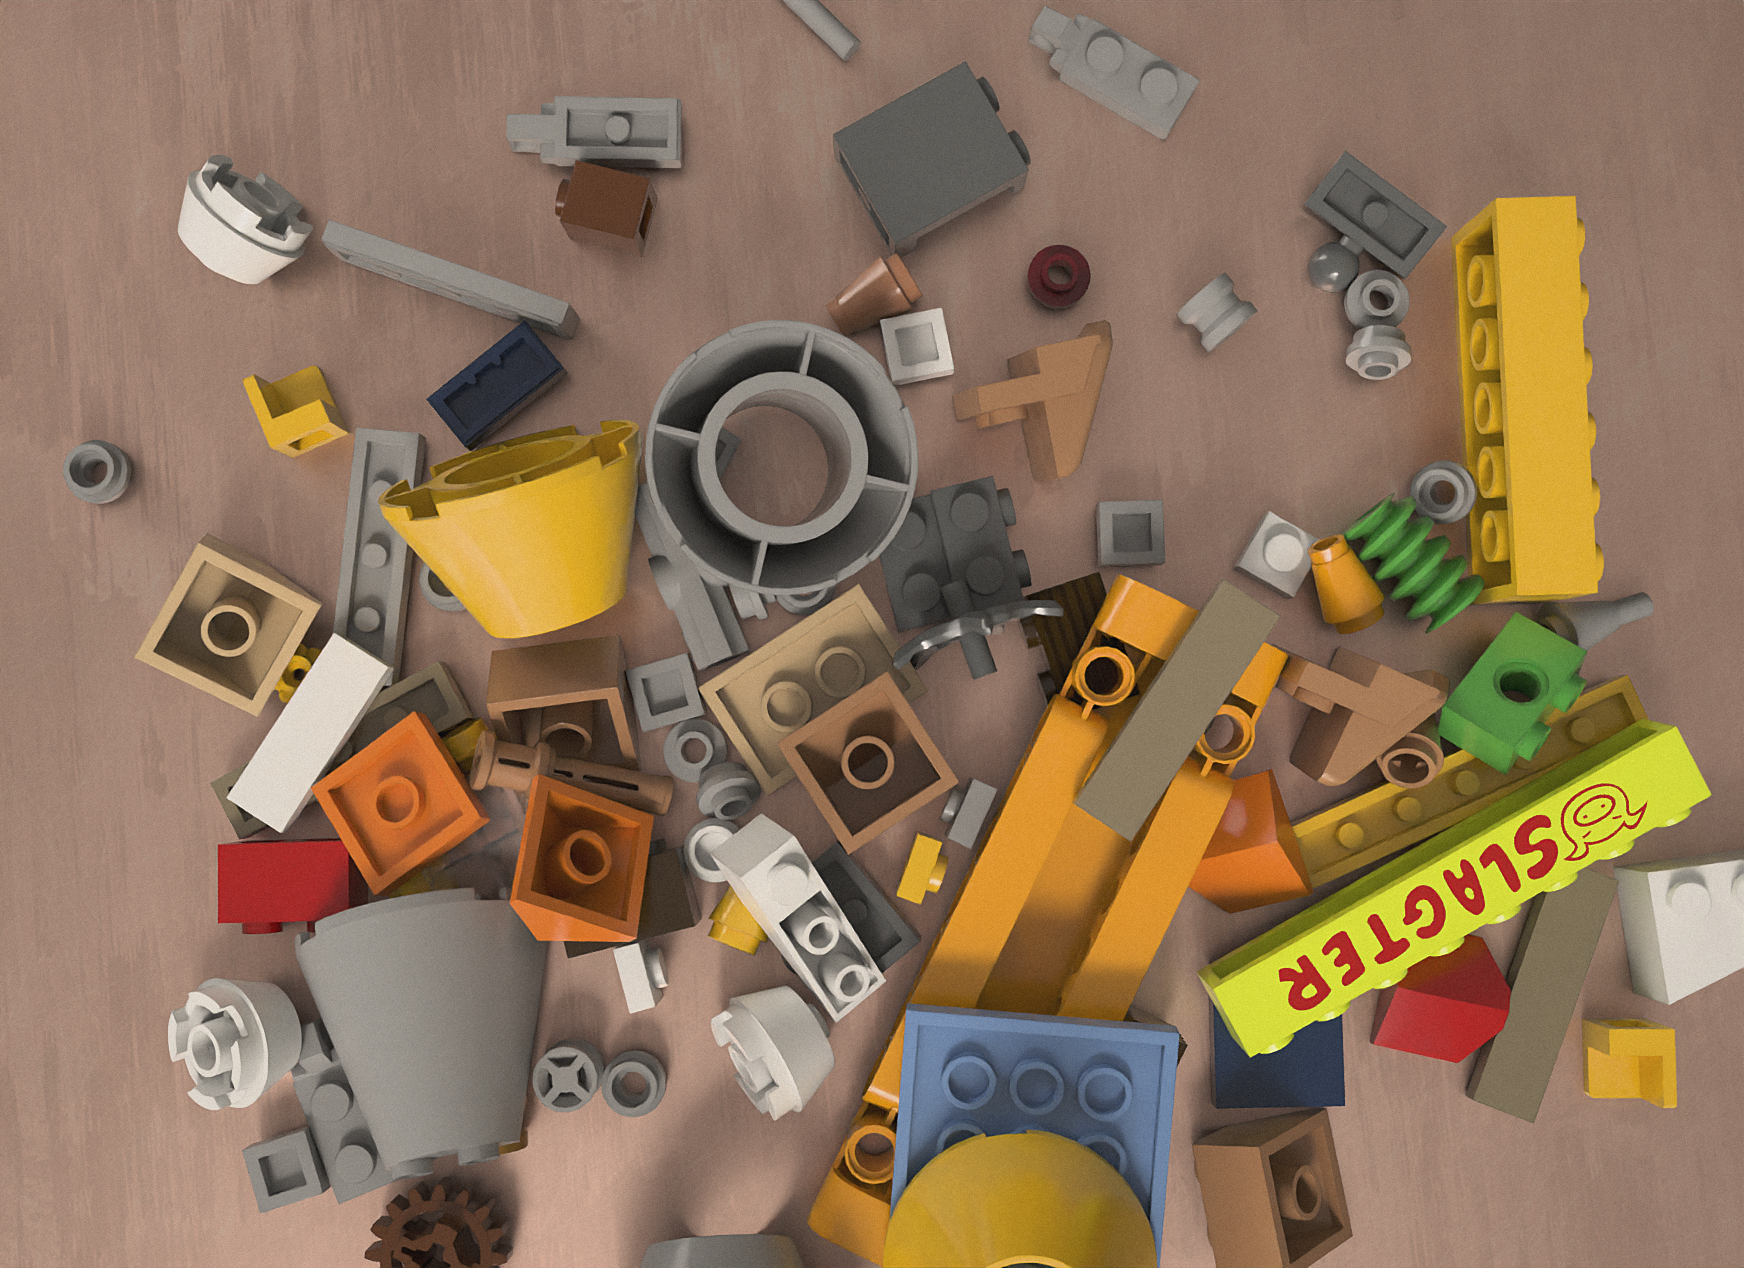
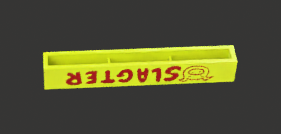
[1196,719,1712,1058]

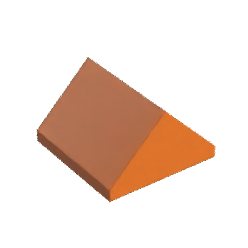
[510,774,654,942]

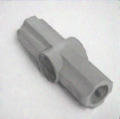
[635,482,750,671]

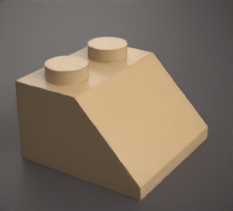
[134,533,322,717]

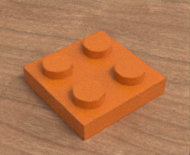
[311,711,491,897]

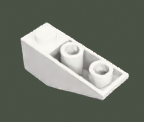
[710,813,886,1023]

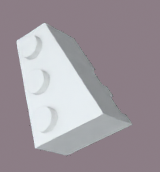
[1613,849,1744,1005]

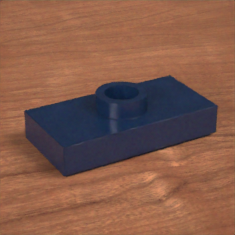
[426,320,568,451]

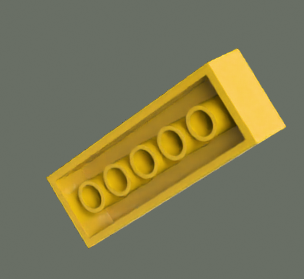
[1451,196,1604,606]

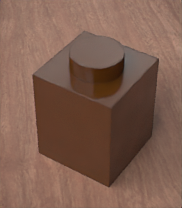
[555,160,658,257]

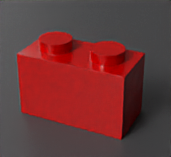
[218,838,368,934]

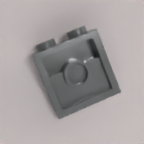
[879,476,1032,633]

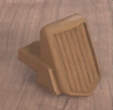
[952,320,1113,481]
[1271,643,1450,786]

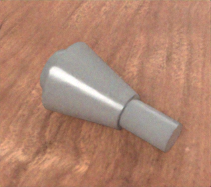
[1536,592,1654,651]

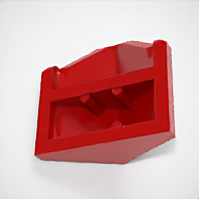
[1370,934,1511,1063]

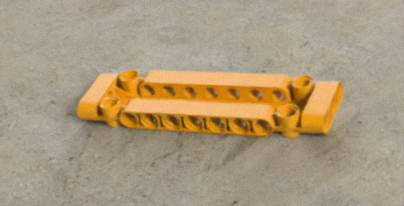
[806,574,1289,1267]

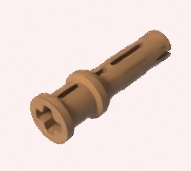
[469,730,673,816]

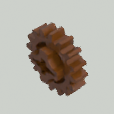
[365,1177,513,1268]

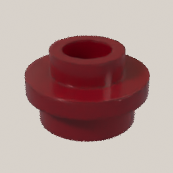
[1027,245,1091,309]

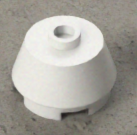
[177,155,313,284]
[168,978,302,1110]
[711,986,835,1121]

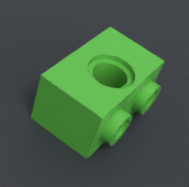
[1438,612,1587,775]

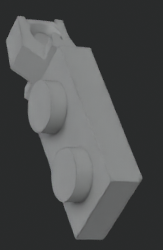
[1028,5,1200,140]
[506,96,683,168]
[291,1018,397,1204]

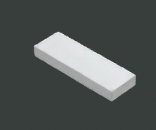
[226,633,394,833]

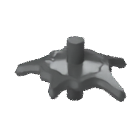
[892,579,1064,680]

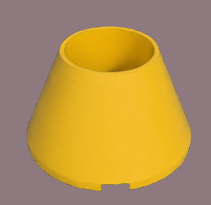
[378,420,643,638]
[883,1129,1157,1268]

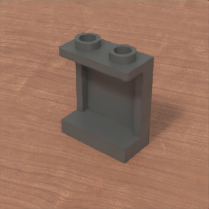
[833,61,1031,258]

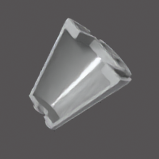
[294,887,548,1180]

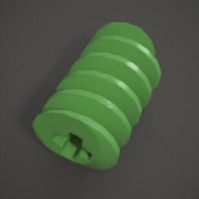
[1342,493,1485,634]

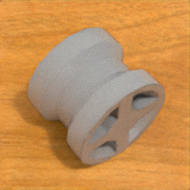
[1176,272,1258,353]
[532,1037,606,1113]

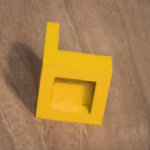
[242,365,349,458]
[1582,1018,1677,1108]

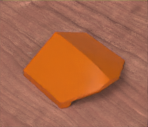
[1188,769,1314,914]

